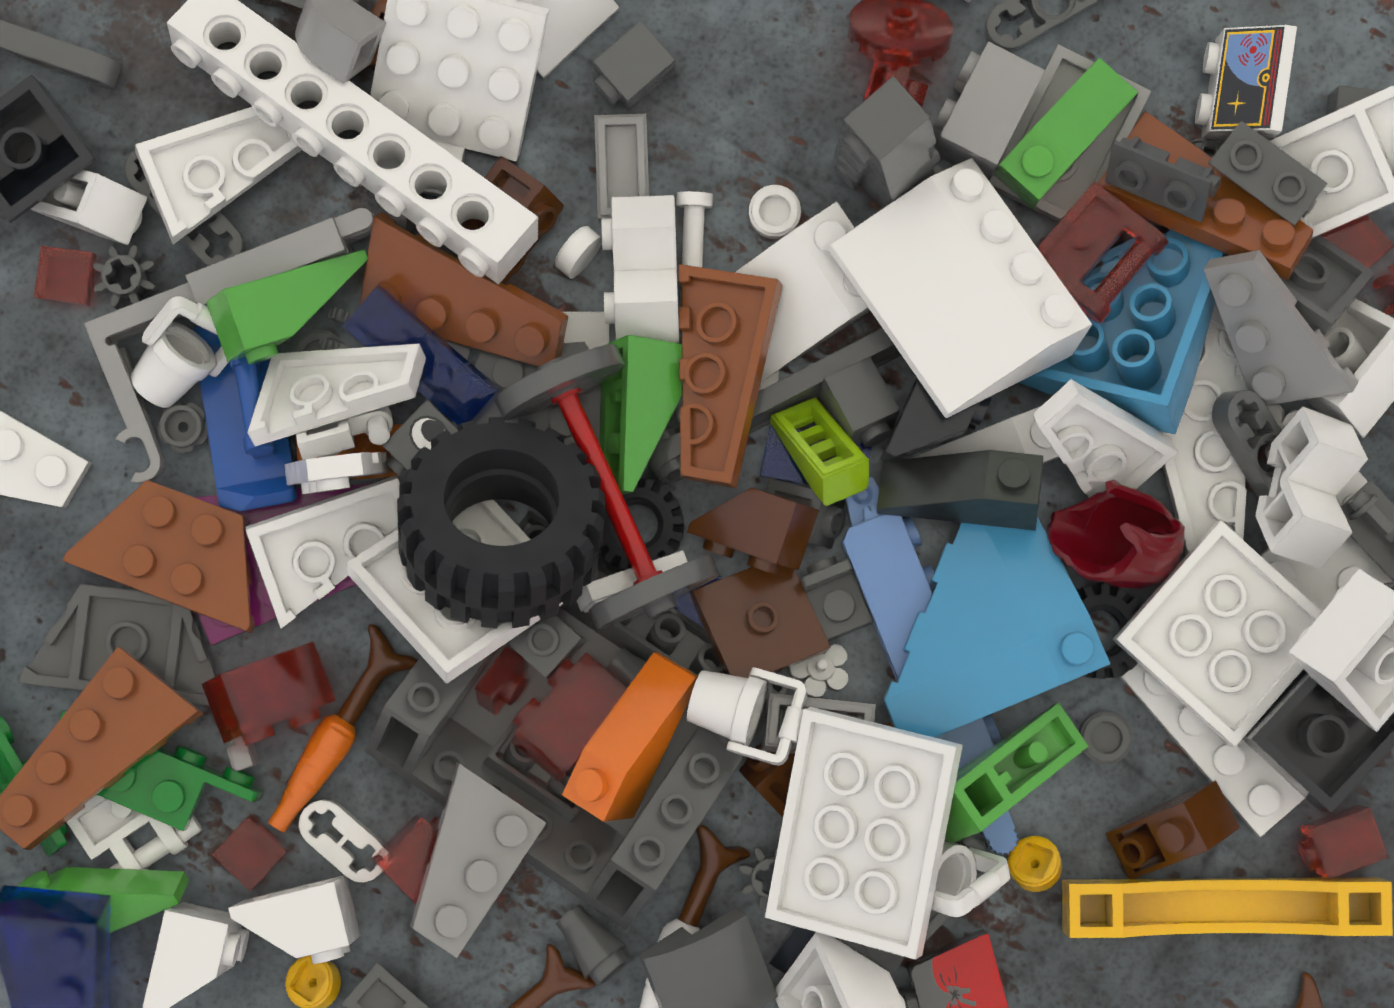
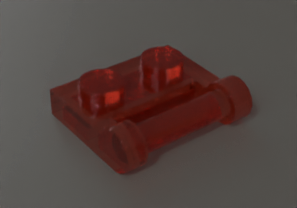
[1038,181,1169,323]

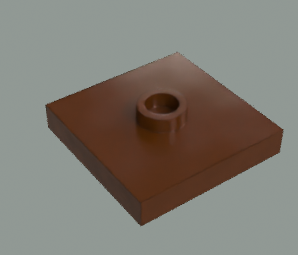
[690,565,831,678]

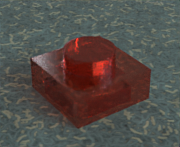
[34,246,97,306]
[475,646,527,716]
[212,815,289,891]

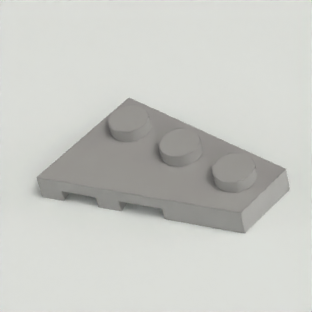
[1204,250,1359,405]
[410,762,546,958]

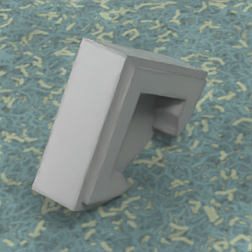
[224,715,261,771]

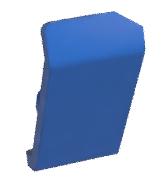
[193,325,297,511]

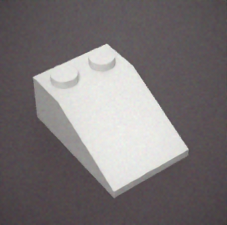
[735,202,870,382]

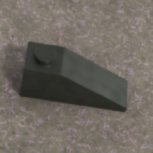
[877,450,1044,531]

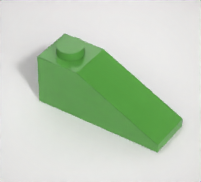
[993,57,1138,209]
[206,249,368,365]
[599,335,683,495]
[945,702,1088,843]
[8,867,189,963]

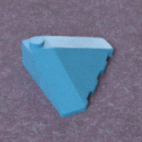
[1018,228,1228,434]
[883,516,1110,738]

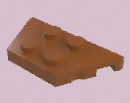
[62,480,255,634]

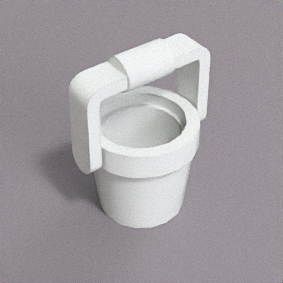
[130,296,228,408]
[687,667,807,766]
[931,841,1010,917]

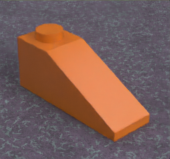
[562,652,698,822]

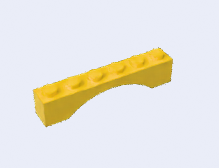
[1062,877,1393,938]

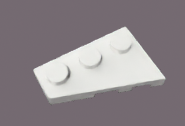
[135,107,302,244]
[247,344,426,446]
[246,475,400,628]

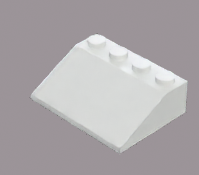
[828,158,1092,418]

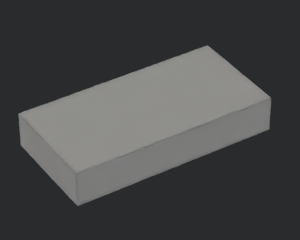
[594,113,649,221]

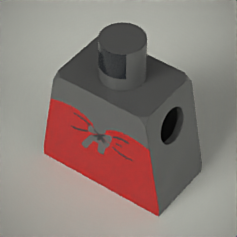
[898,929,1008,1008]

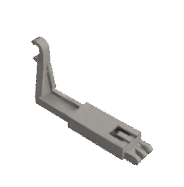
[84,208,375,483]

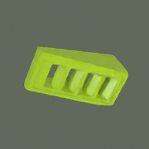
[770,397,869,506]

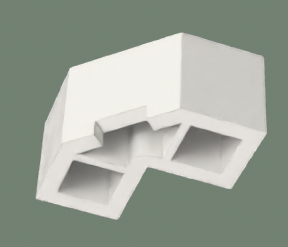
[601,195,679,343]
[1255,406,1368,569]

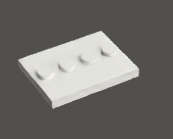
[765,707,963,960]

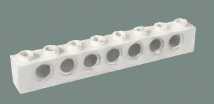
[167,0,538,285]

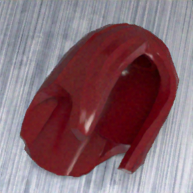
[1047,480,1185,589]

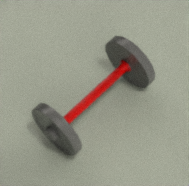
[495,344,720,630]

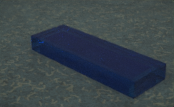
[343,285,499,425]

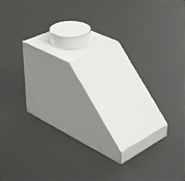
[30,170,147,245]

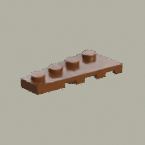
[1096,111,1313,280]
[358,212,568,367]
[679,264,783,488]
[0,647,203,850]

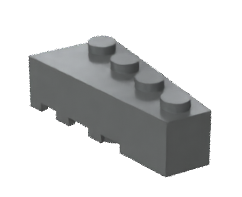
[834,76,943,210]

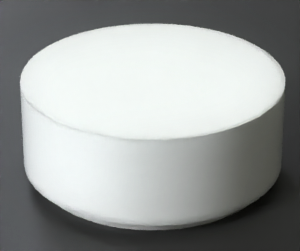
[749,185,801,239]
[555,226,602,279]

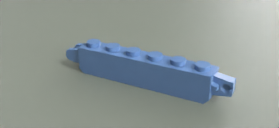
[841,477,1019,855]

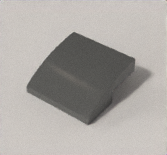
[638,907,778,1008]

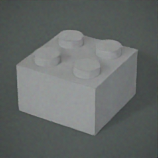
[933,41,1045,180]

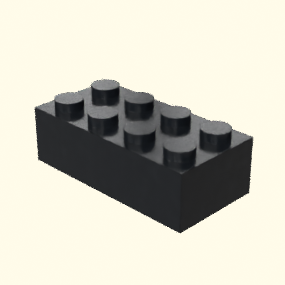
[1243,582,1394,813]

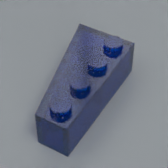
[0,885,111,1008]

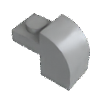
[295,0,386,84]

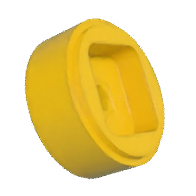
[1008,836,1062,892]
[285,955,341,1008]

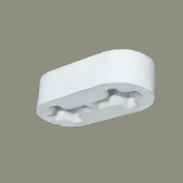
[299,799,389,882]

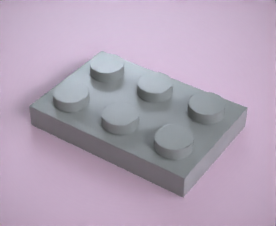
[989,44,1151,230]

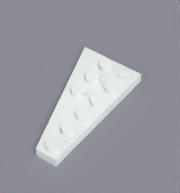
[1160,255,1248,556]

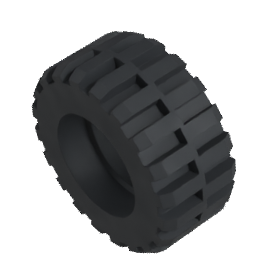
[397,417,606,629]

